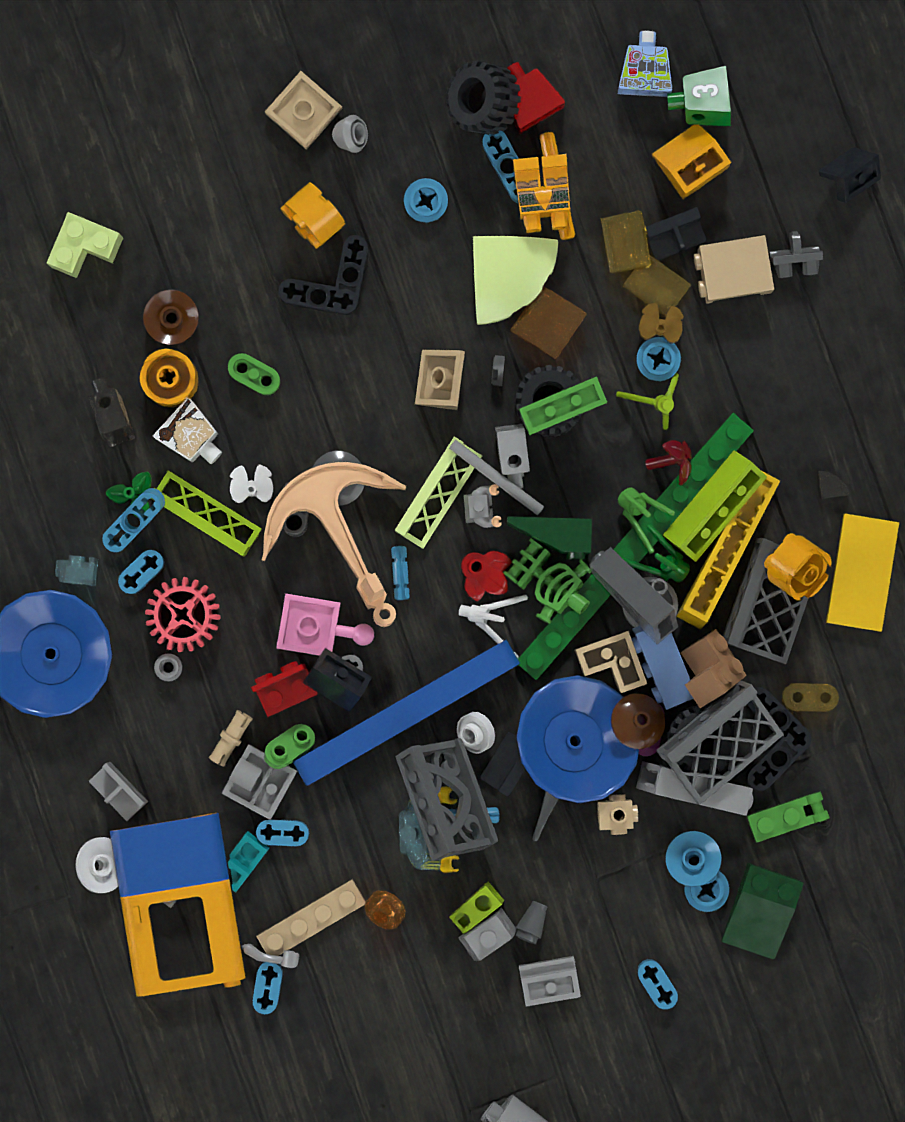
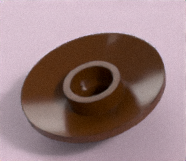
[143,290,199,345]
[611,694,665,749]

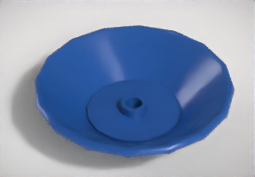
[0,590,112,718]
[517,675,639,803]

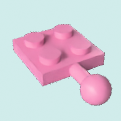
[277,594,374,655]

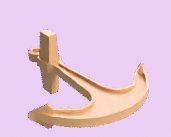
[262,462,406,627]

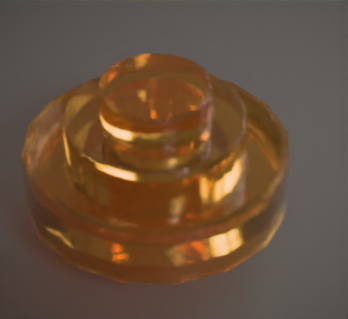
[365,891,406,929]

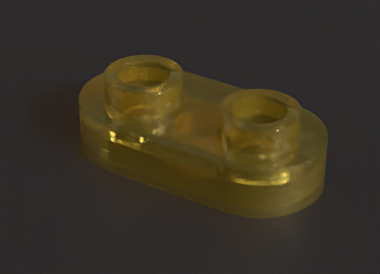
[782,683,839,712]

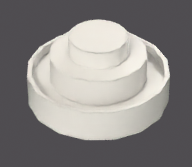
[457,712,495,753]

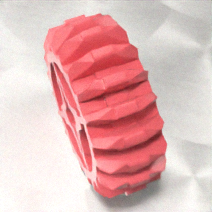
[145,577,221,652]

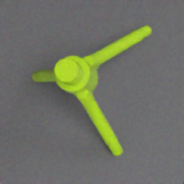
[616,373,679,430]

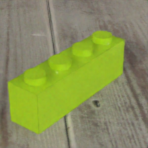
[663,450,767,562]

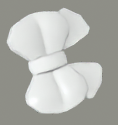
[230,465,273,503]

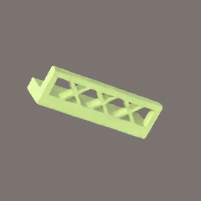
[395,437,482,549]

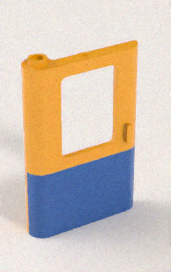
[110,813,245,997]

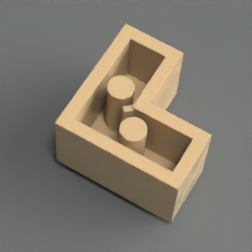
[575,631,647,693]

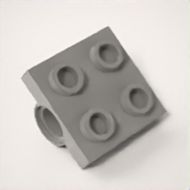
[222,744,297,820]

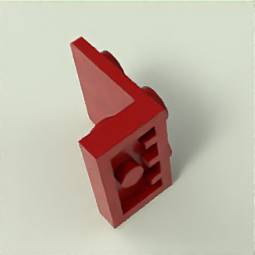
[251,661,318,717]

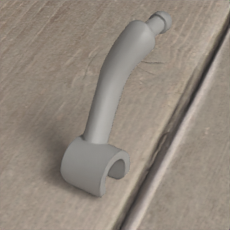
[242,944,299,968]

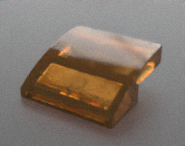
[510,286,587,360]

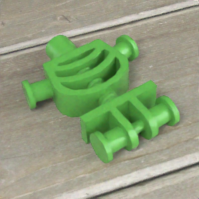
[503,539,591,624]

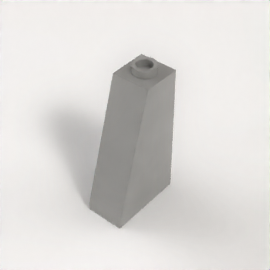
[636,761,753,816]

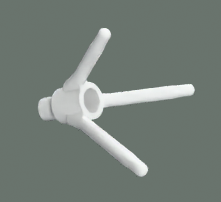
[459,595,528,658]

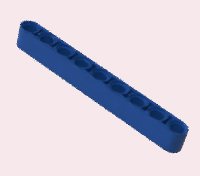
[293,639,520,786]

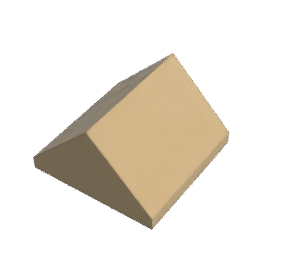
[415,350,465,410]

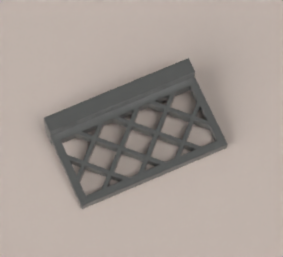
[723,538,808,664]
[656,680,784,805]

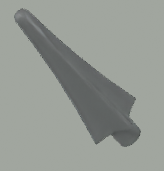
[532,791,558,841]

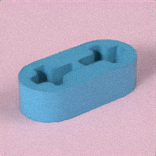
[118,550,164,594]
[256,819,309,846]
[637,959,678,1009]
[253,962,283,1014]

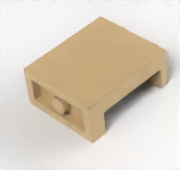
[694,235,774,304]

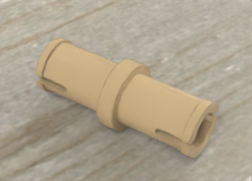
[209,710,252,767]

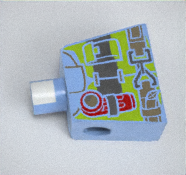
[618,31,672,97]

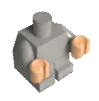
[464,484,502,528]

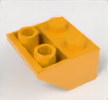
[652,124,731,199]

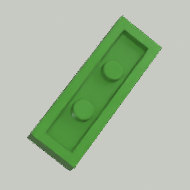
[518,377,607,435]

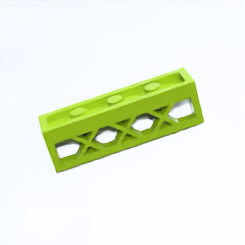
[150,471,262,557]

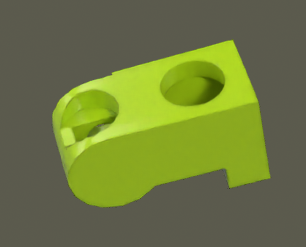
[449,882,504,934]

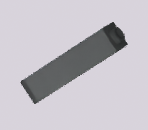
[589,547,678,644]

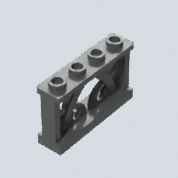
[395,738,498,861]

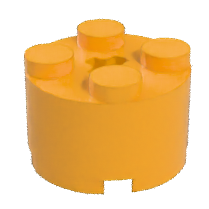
[280,182,345,249]
[140,349,198,407]
[764,533,832,600]

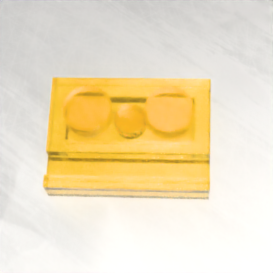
[601,210,651,274]
[623,253,691,317]

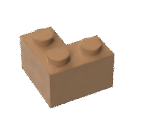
[681,629,746,708]

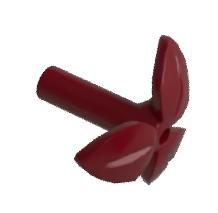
[646,440,692,485]

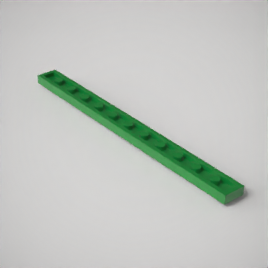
[518,413,754,680]

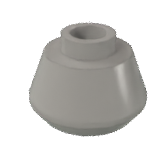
[332,115,368,153]

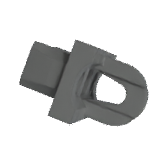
[769,231,823,278]

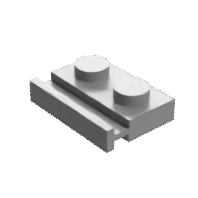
[519,956,581,1006]

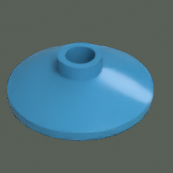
[666,831,721,887]

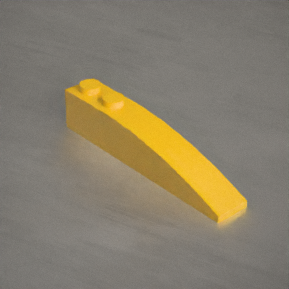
[676,471,780,629]

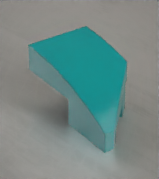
[228,831,269,892]

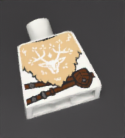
[153,397,222,464]

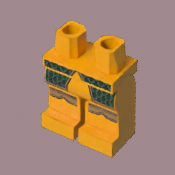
[513,154,570,233]

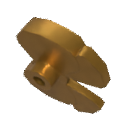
[639,303,684,344]

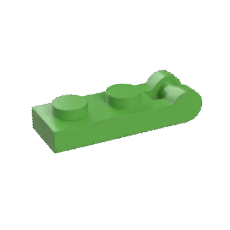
[747,791,830,843]

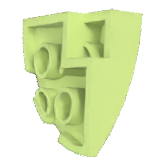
[473,236,558,325]

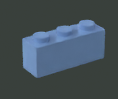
[631,626,693,710]

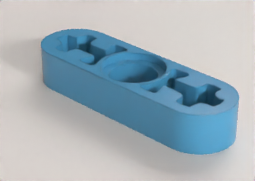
[482,131,519,203]
[102,488,165,552]

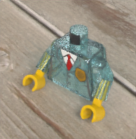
[399,786,459,873]

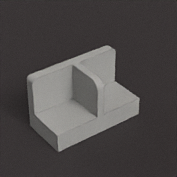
[89,762,148,821]

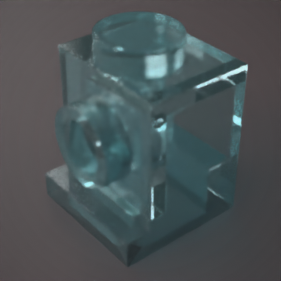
[55,555,98,586]

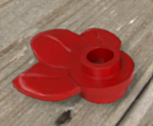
[461,551,512,601]

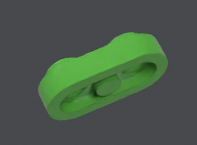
[228,353,280,395]
[264,724,315,769]

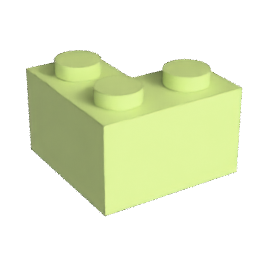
[47,212,123,278]

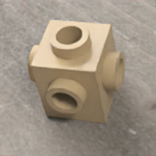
[597,794,638,835]

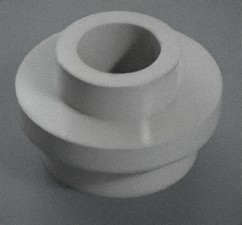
[154,654,182,681]

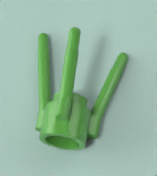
[618,487,675,554]

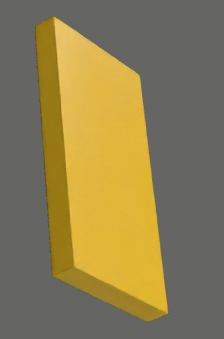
[826,514,899,632]

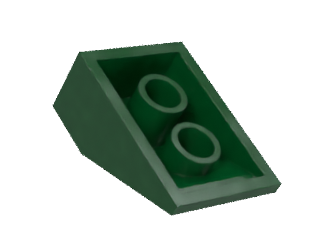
[507,517,592,560]
[721,862,804,959]

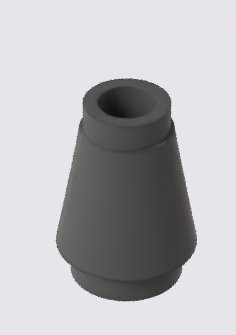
[515,901,548,945]

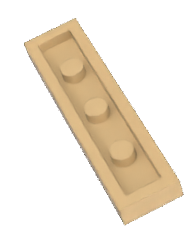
[256,879,366,956]

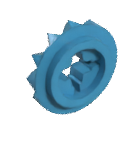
[404,178,448,223]
[636,337,681,382]
[685,871,729,912]

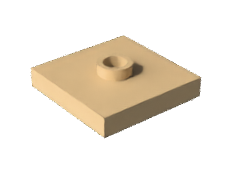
[265,71,343,149]

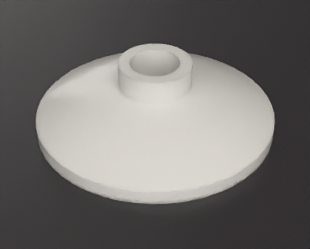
[76,837,118,893]

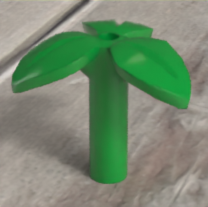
[106,472,152,518]

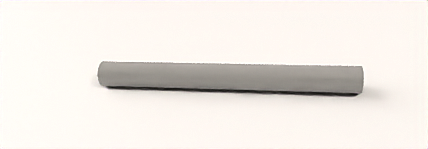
[449,439,544,515]

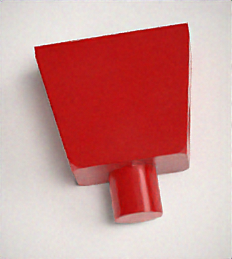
[507,62,565,134]

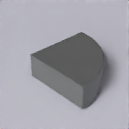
[491,355,505,386]

